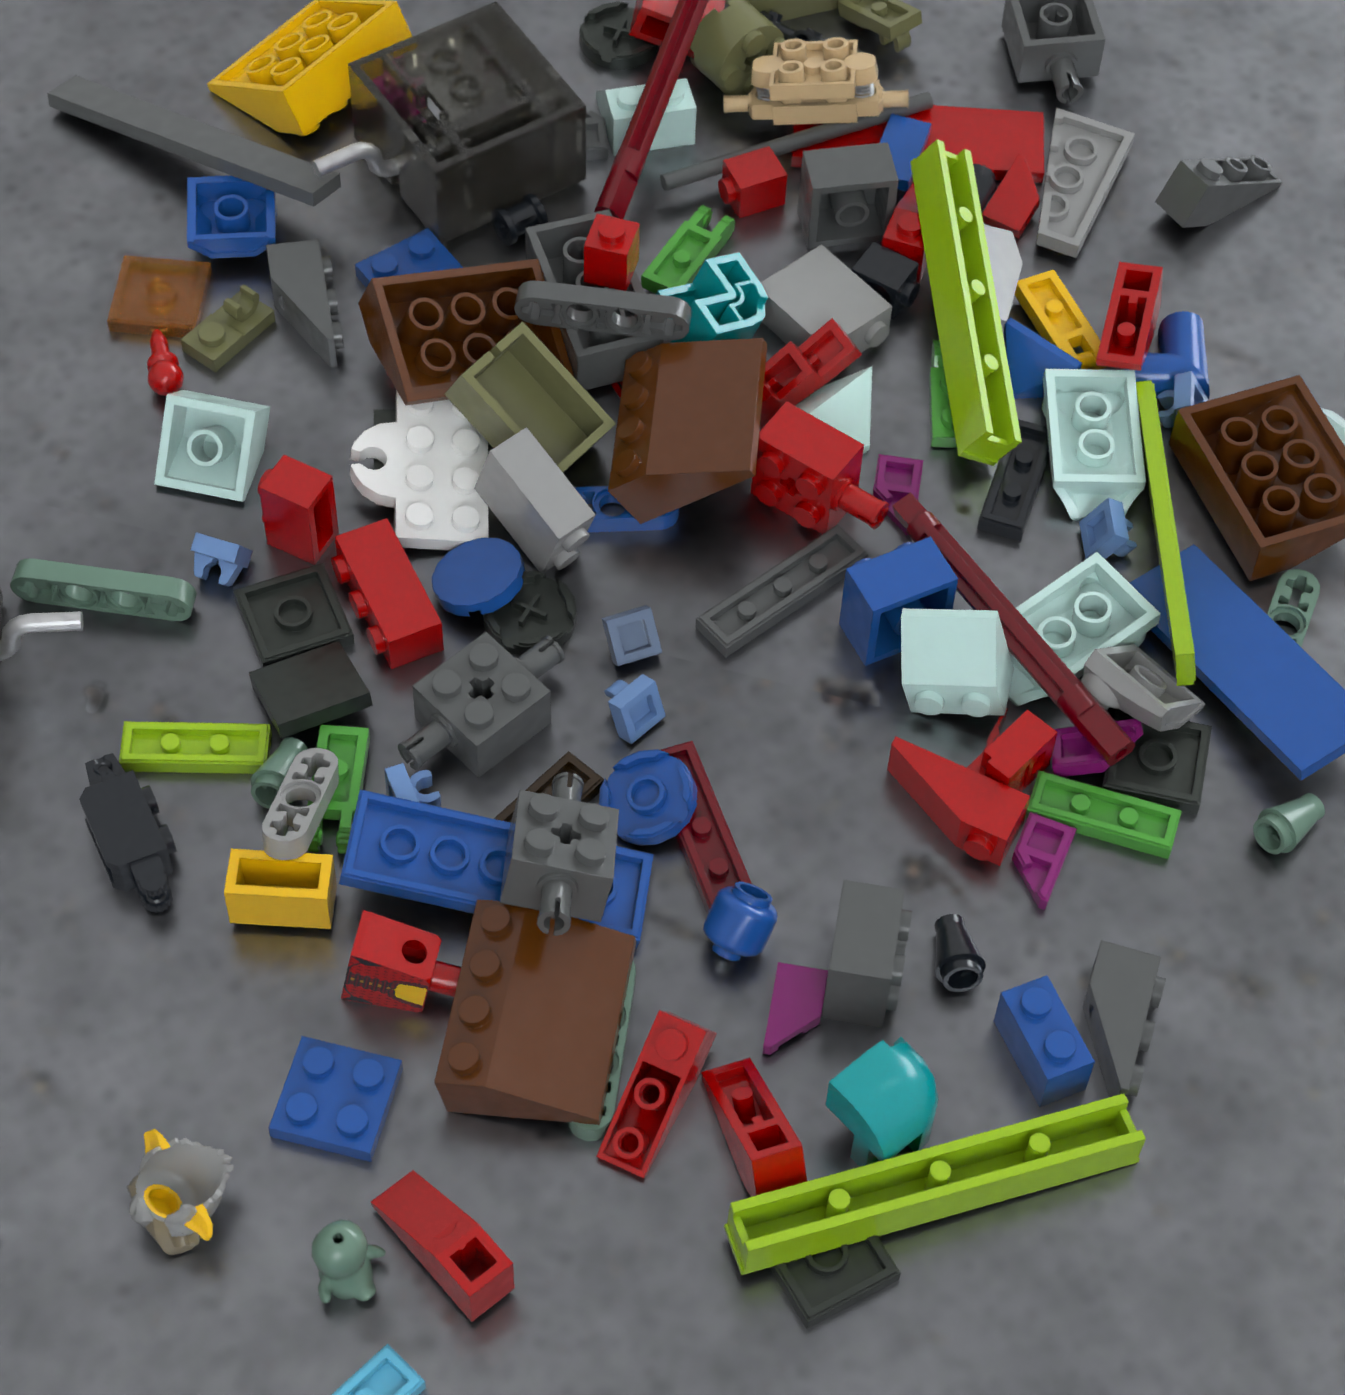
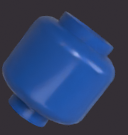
[703,881,777,961]

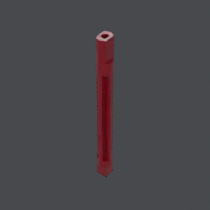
[594,0,709,219]
[892,492,1135,766]

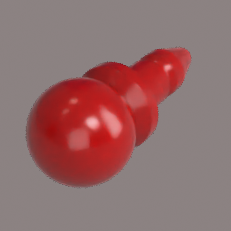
[147,329,184,396]

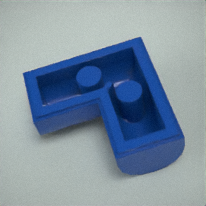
[1117,311,1210,399]

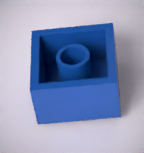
[839,536,958,666]

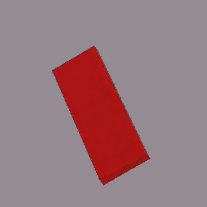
[791,105,1044,183]

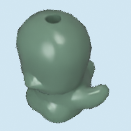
[312,1219,386,1304]

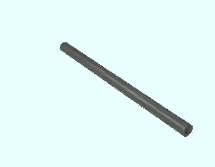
[660,92,933,191]

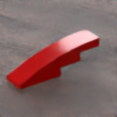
[760,318,863,428]

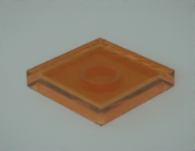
[107,255,212,338]

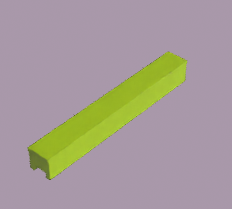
[910,139,1022,466]
[724,1093,1146,1275]

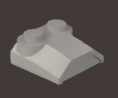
[1081,644,1205,732]

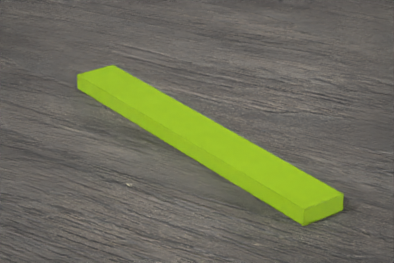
[1136,380,1196,686]

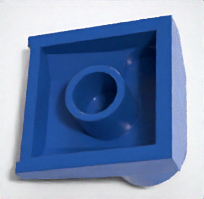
[187,175,278,259]

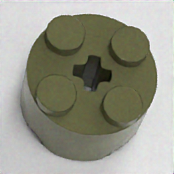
[690,0,785,96]

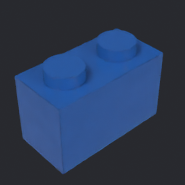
[994,975,1095,1108]

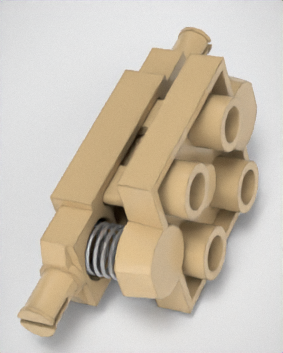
[723,37,909,125]

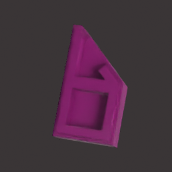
[873,454,924,535]
[1052,718,1144,777]
[1012,812,1076,910]
[763,962,828,1055]

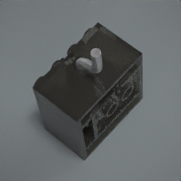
[312,1,586,244]

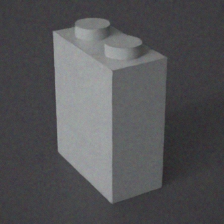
[761,244,892,353]
[474,427,596,573]

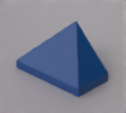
[1003,317,1082,399]

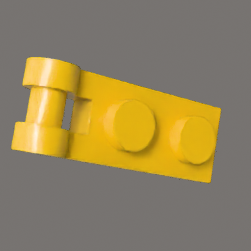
[1014,269,1107,370]

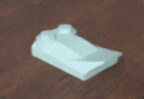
[1042,369,1146,521]
[1008,552,1161,706]

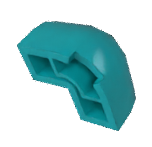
[656,252,768,343]
[825,1037,939,1167]

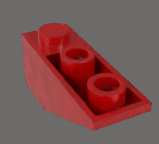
[596,1010,717,1178]
[371,1170,514,1322]

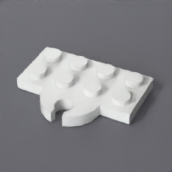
[350,391,489,550]

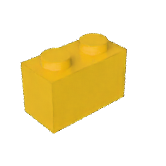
[224,849,337,929]

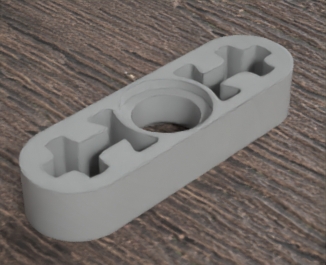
[262,748,339,860]

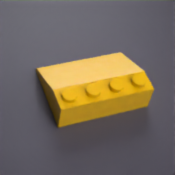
[207,0,416,136]

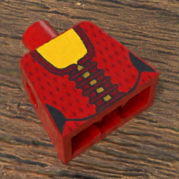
[341,910,461,1012]

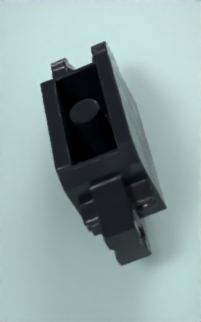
[79,753,177,914]

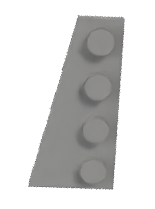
[1036,107,1135,258]

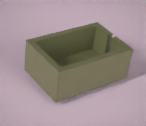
[444,322,616,473]

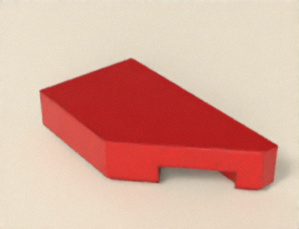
[982,153,1040,238]

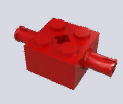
[751,401,889,535]

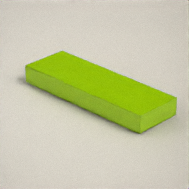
[119,721,272,774]

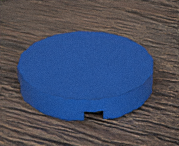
[432,538,525,616]
[599,749,697,846]

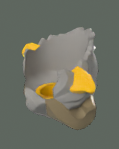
[126,1129,234,1255]

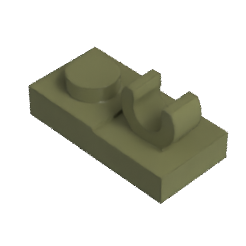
[837,0,922,52]
[181,284,275,373]

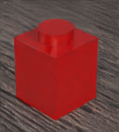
[718,146,788,219]
[584,213,640,291]

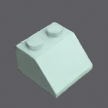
[596,78,697,156]
[154,390,270,502]
[901,608,1014,717]

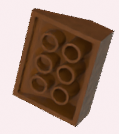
[358,259,575,406]
[608,338,767,524]
[1169,375,1345,581]
[434,899,636,1125]

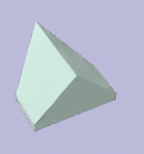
[795,366,872,454]

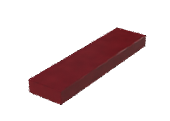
[660,741,752,914]

